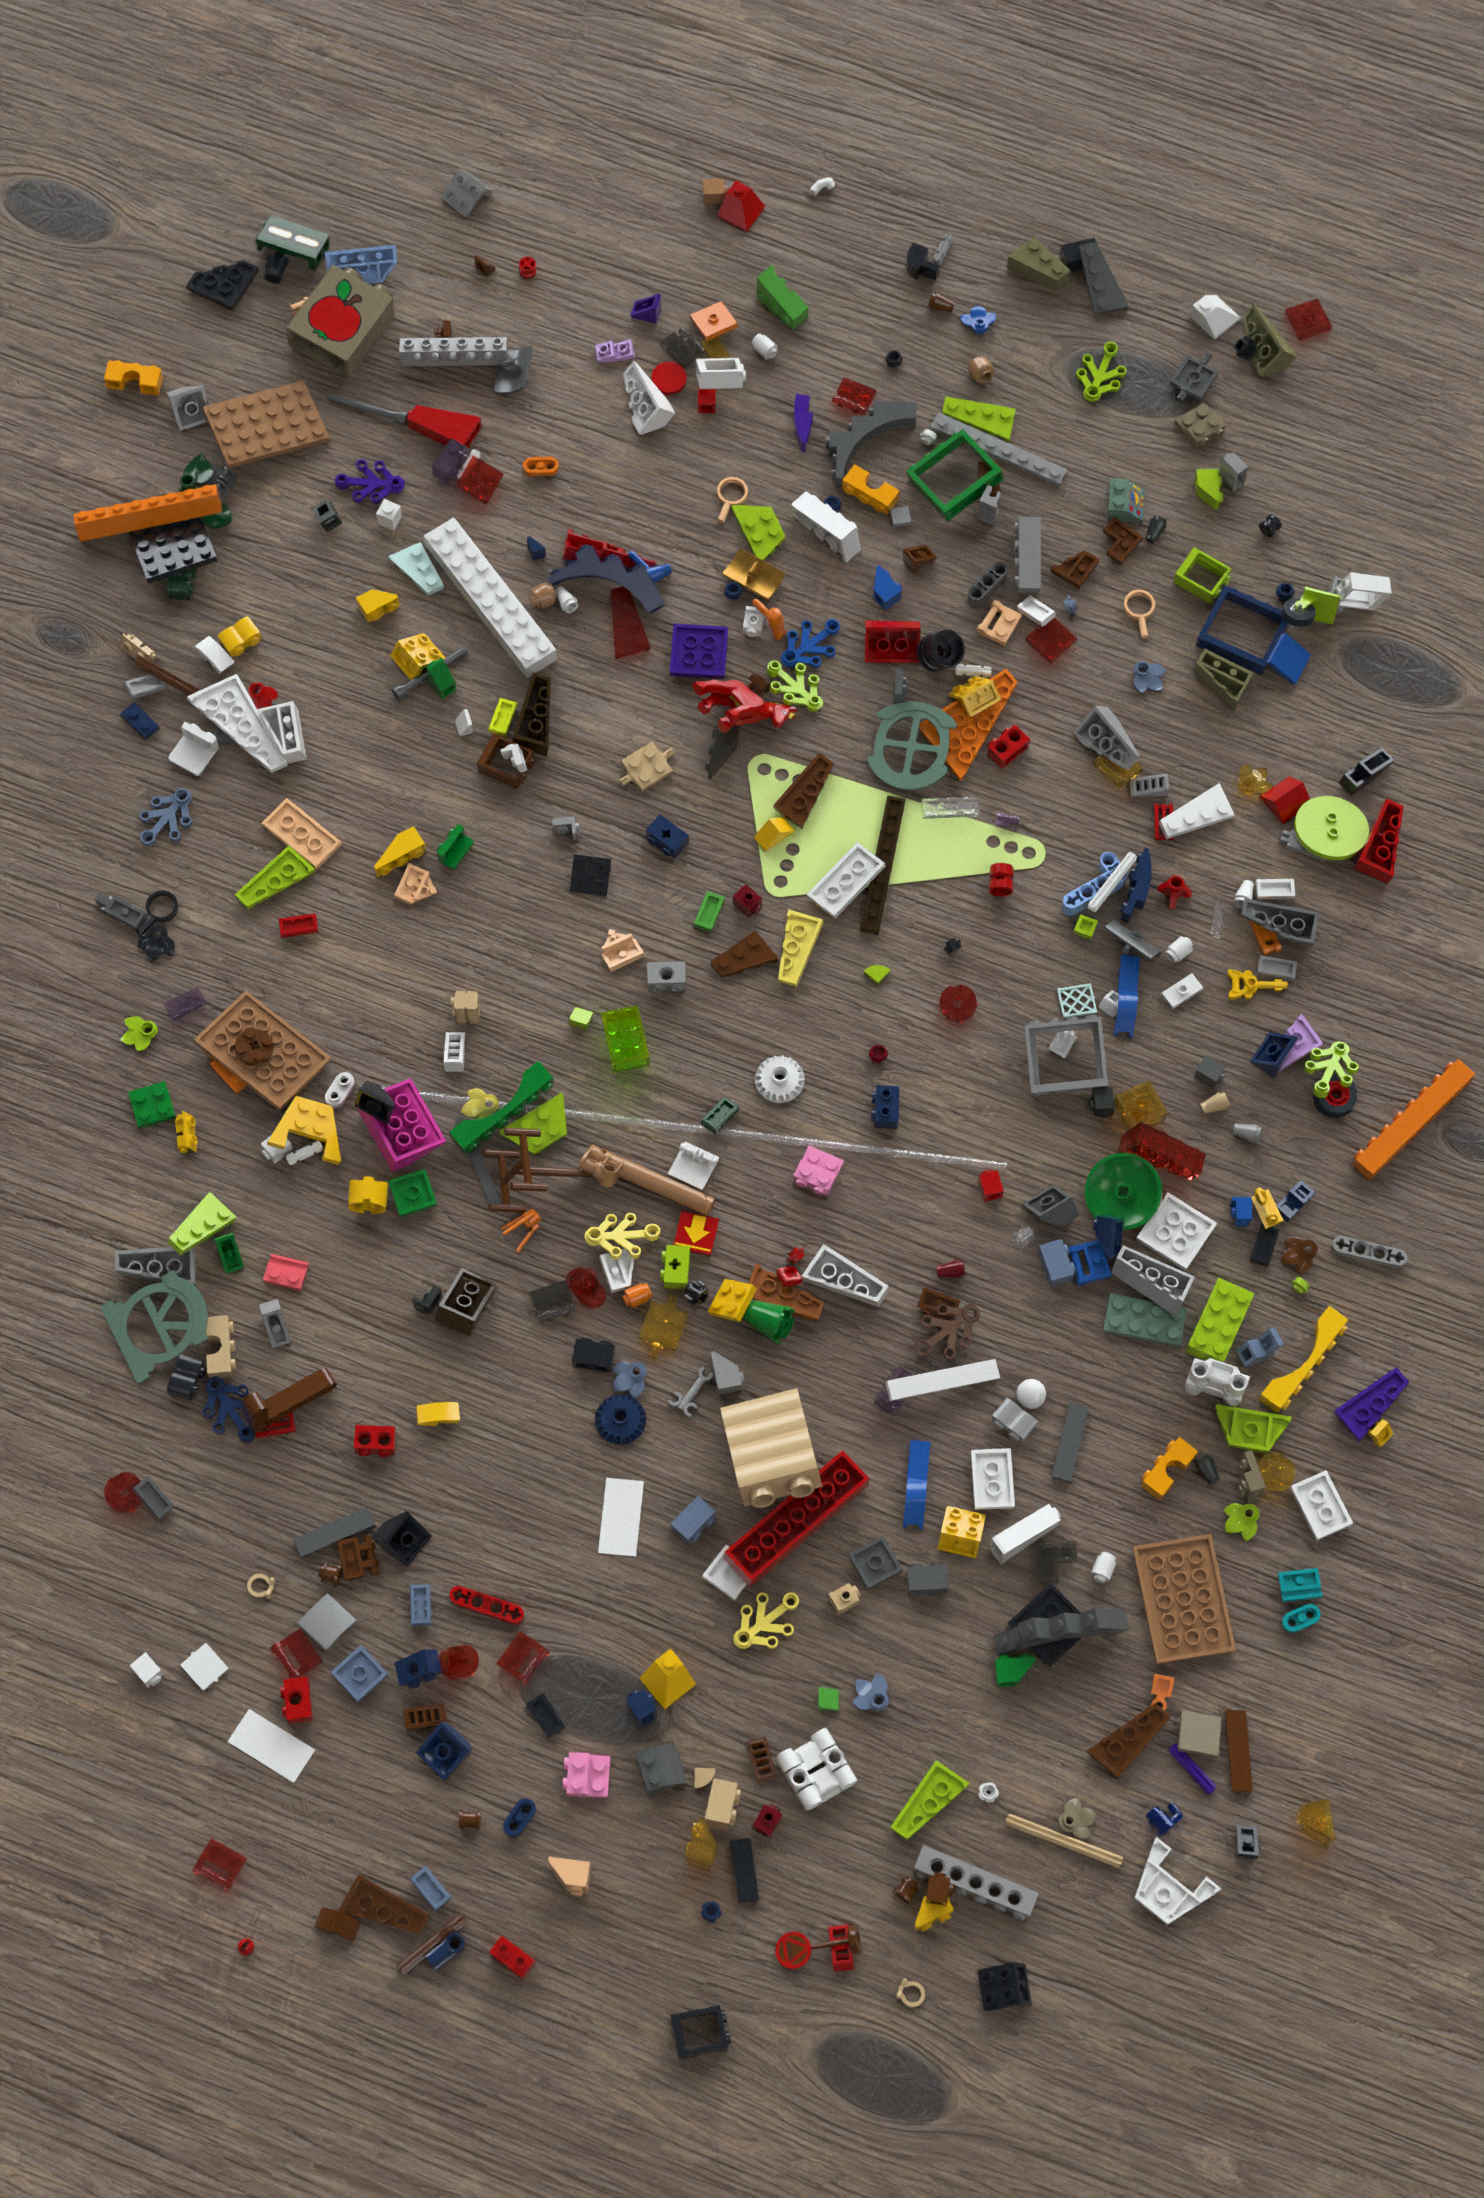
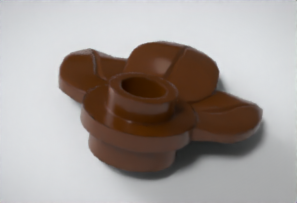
[1281,1237,1318,1275]

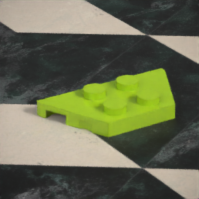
[731,505,786,560]
[499,1092,567,1155]
[1215,1404,1292,1453]

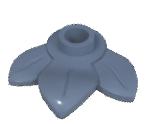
[1133,661,1166,693]
[613,1362,647,1399]
[853,1673,889,1711]

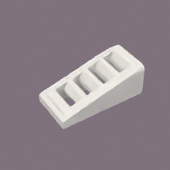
[444,1032,465,1072]

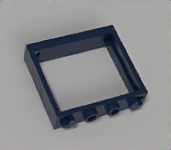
[1196,586,1289,675]

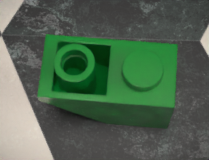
[426,657,457,700]
[994,1654,1036,1687]

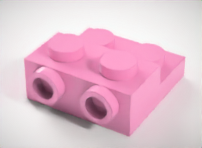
[793,1146,844,1196]
[563,1752,610,1798]

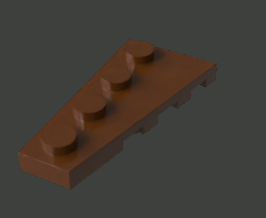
[773,753,834,829]
[338,1874,431,1933]

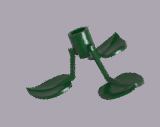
[160,453,232,528]

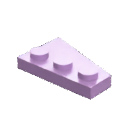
[1279,1014,1323,1072]

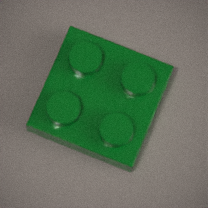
[128,1081,176,1129]
[388,1169,437,1217]

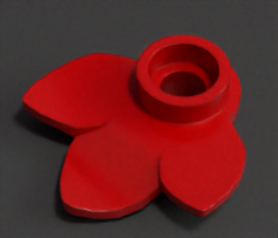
[248,682,279,709]

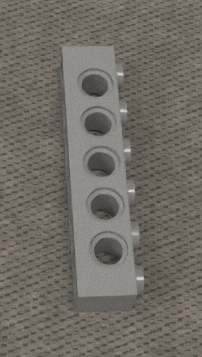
[399,337,508,366]
[913,1845,1039,1920]

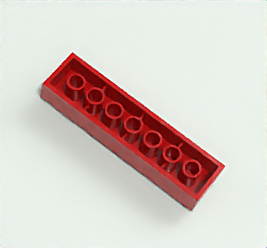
[723,1450,870,1588]

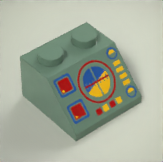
[1107,478,1145,523]

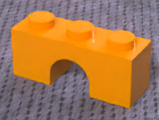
[104,360,163,396]
[842,464,900,515]
[1141,1437,1198,1501]

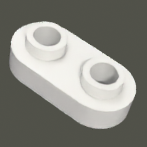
[325,1072,355,1108]

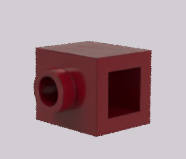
[733,884,762,918]
[752,1804,782,1839]

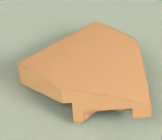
[394,863,437,904]
[602,930,644,972]

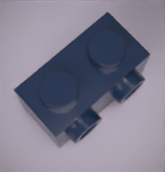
[871,1085,899,1129]
[626,1689,657,1729]

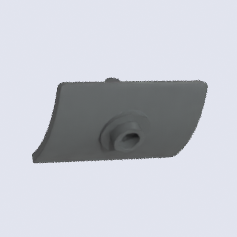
[494,346,533,394]
[1105,920,1161,960]

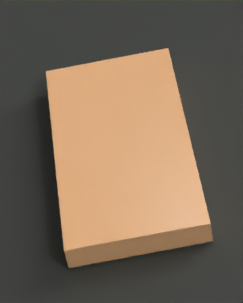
[261,798,342,870]

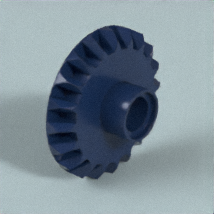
[595,1394,646,1445]

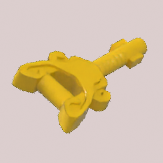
[1227,969,1288,1000]

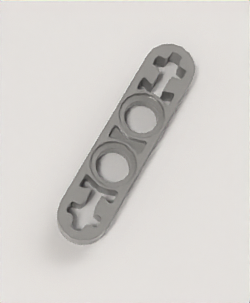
[1331,1236,1407,1269]

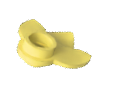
[461,1088,499,1119]

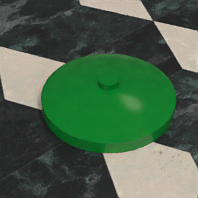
[1084,1153,1163,1231]

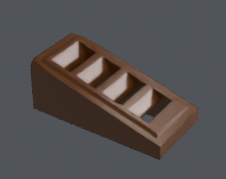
[403,1704,447,1732]
[746,1737,777,1784]

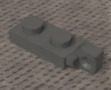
[95,894,147,930]

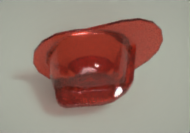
[566,1266,606,1308]
[438,1645,479,1679]

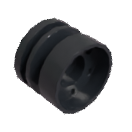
[917,629,965,672]

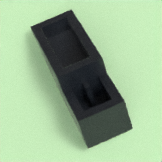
[1339,747,1395,796]

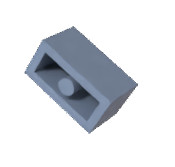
[1038,1239,1076,1287]
[671,1496,716,1544]

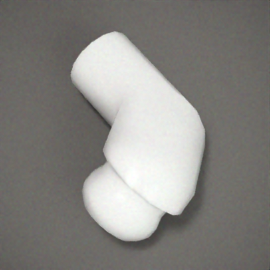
[809,177,835,196]

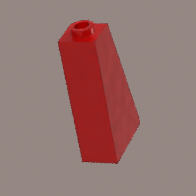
[406,405,482,454]

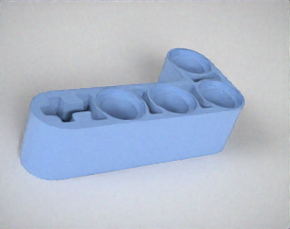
[1062,852,1127,916]

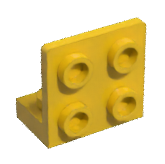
[390,633,445,680]
[948,676,1001,717]
[937,1506,986,1559]

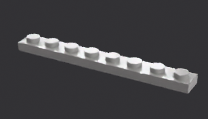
[930,412,1067,487]

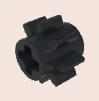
[1235,336,1257,360]
[684,1280,709,1306]

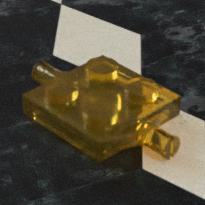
[639,1294,688,1358]

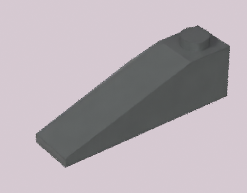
[1241,899,1319,945]

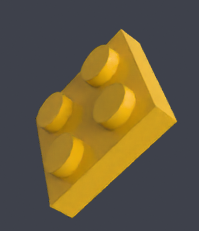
[707,1279,757,1322]

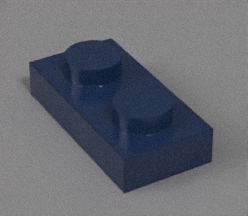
[120,702,160,740]

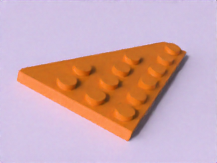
[918,668,1017,781]

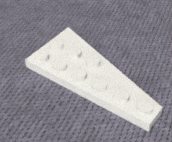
[187,674,288,773]

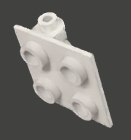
[668,1142,719,1190]

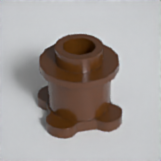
[318,1563,343,1587]
[892,1877,919,1904]

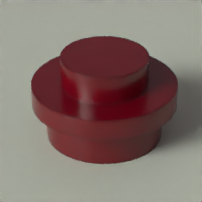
[869,1044,888,1063]

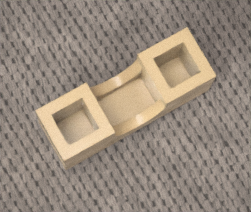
[206,1315,236,1379]

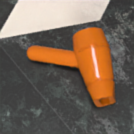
[752,599,787,640]

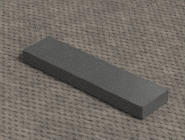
[1052,1403,1089,1483]
[293,1507,375,1558]

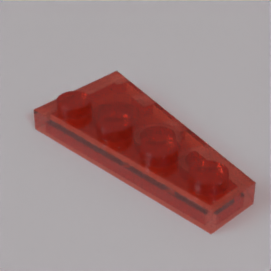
[611,586,650,659]

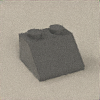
[636,1744,687,1796]

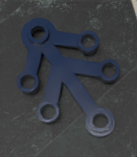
[202,1376,255,1443]

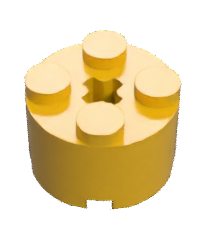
[348,1176,388,1214]

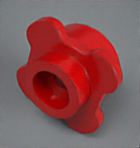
[786,1247,805,1264]

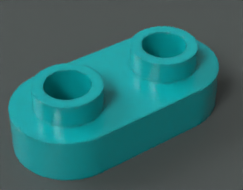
[1282,1604,1321,1633]

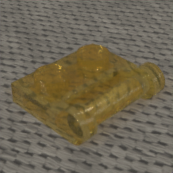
[1093,756,1143,788]

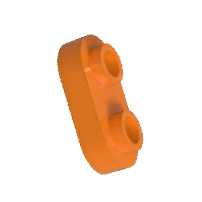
[523,457,559,476]

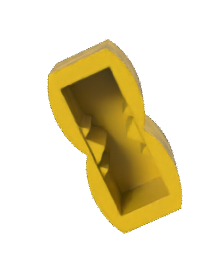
[217,616,262,657]

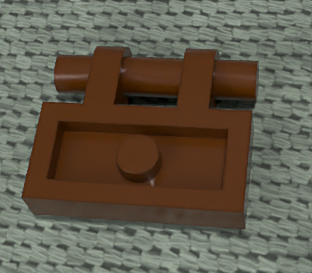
[337,1535,379,1581]

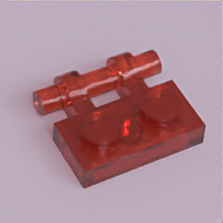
[832,377,877,415]

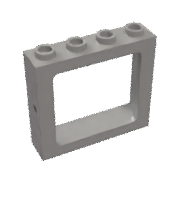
[1024,1015,1108,1096]

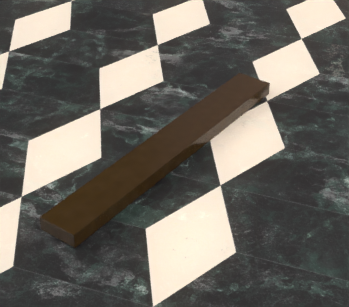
[860,795,906,935]

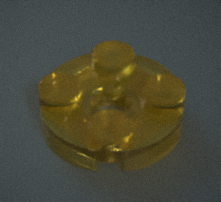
[1257,1452,1295,1493]

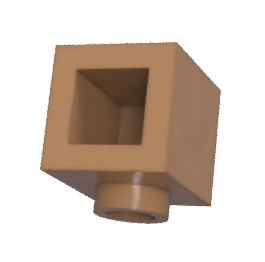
[703,178,728,204]

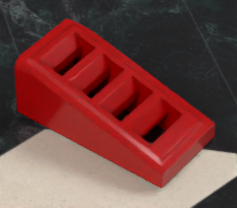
[828,1924,854,1972]

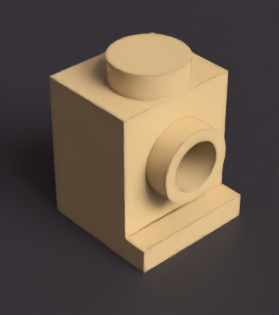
[828,1583,861,1615]

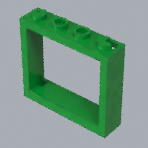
[906,429,1004,522]

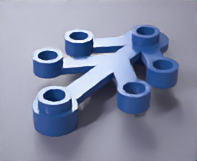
[781,619,840,668]

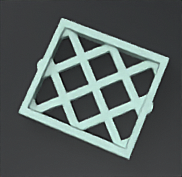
[1057,983,1097,1019]

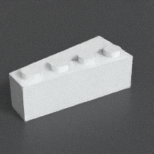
[791,492,861,563]

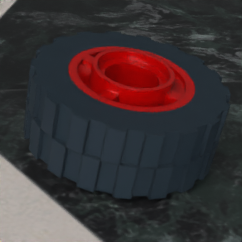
[1313,1074,1358,1118]

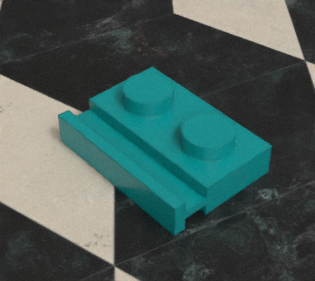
[1277,1568,1323,1603]

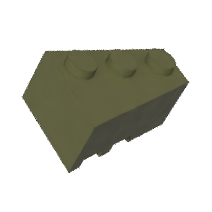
[1007,237,1070,292]
[1194,649,1254,712]

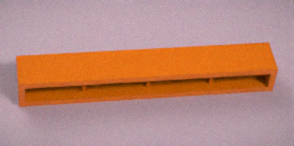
[74,484,222,542]
[1353,1059,1475,1181]

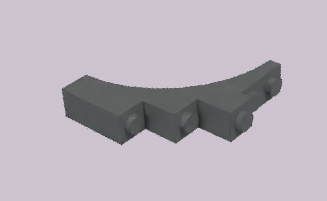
[826,401,917,487]
[993,1608,1129,1655]

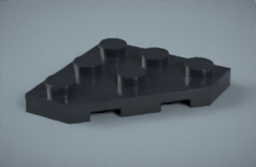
[186,260,259,311]

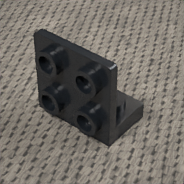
[978,1962,1032,2012]

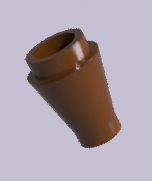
[928,292,955,312]

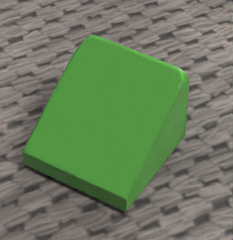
[818,1687,839,1711]

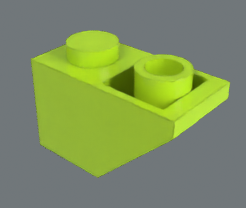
[1194,469,1223,510]

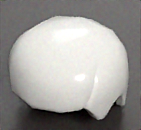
[1016,1379,1046,1409]

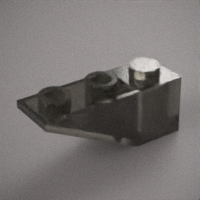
[705,721,740,779]

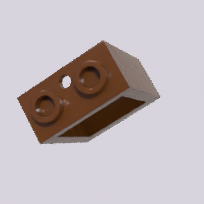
[477,734,535,789]

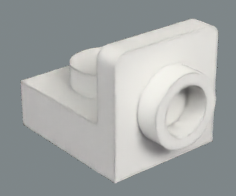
[500,744,527,773]
[1048,1031,1078,1058]

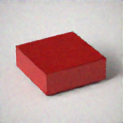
[776,1266,803,1287]

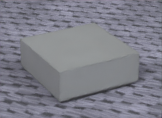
[890,506,911,527]

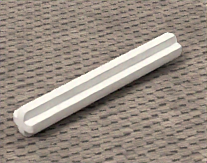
[1088,852,1137,912]

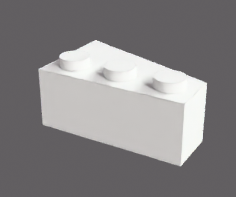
[257,701,306,763]

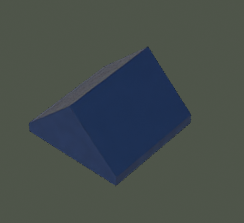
[1249,1032,1298,1078]

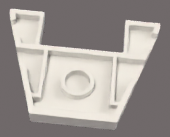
[1134,1837,1221,1925]

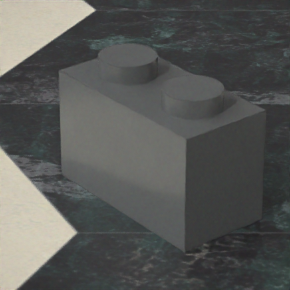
[906,1562,949,1596]

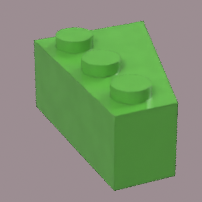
[756,265,809,329]

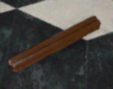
[135,656,200,695]
[397,1914,467,1975]

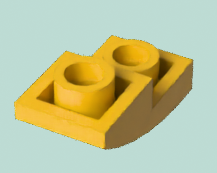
[416,1402,460,1426]

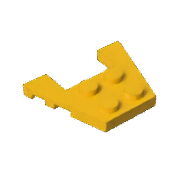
[267,1096,341,1165]

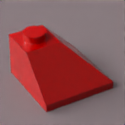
[717,180,765,233]

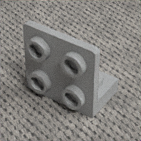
[441,168,494,217]

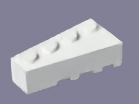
[802,1244,889,1307]

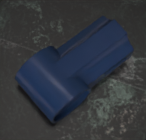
[426,1933,466,1971]

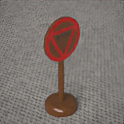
[775,1925,862,1969]

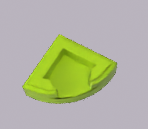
[864,965,890,985]

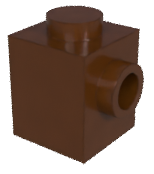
[925,1872,954,1906]

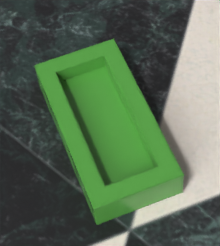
[694,891,725,932]

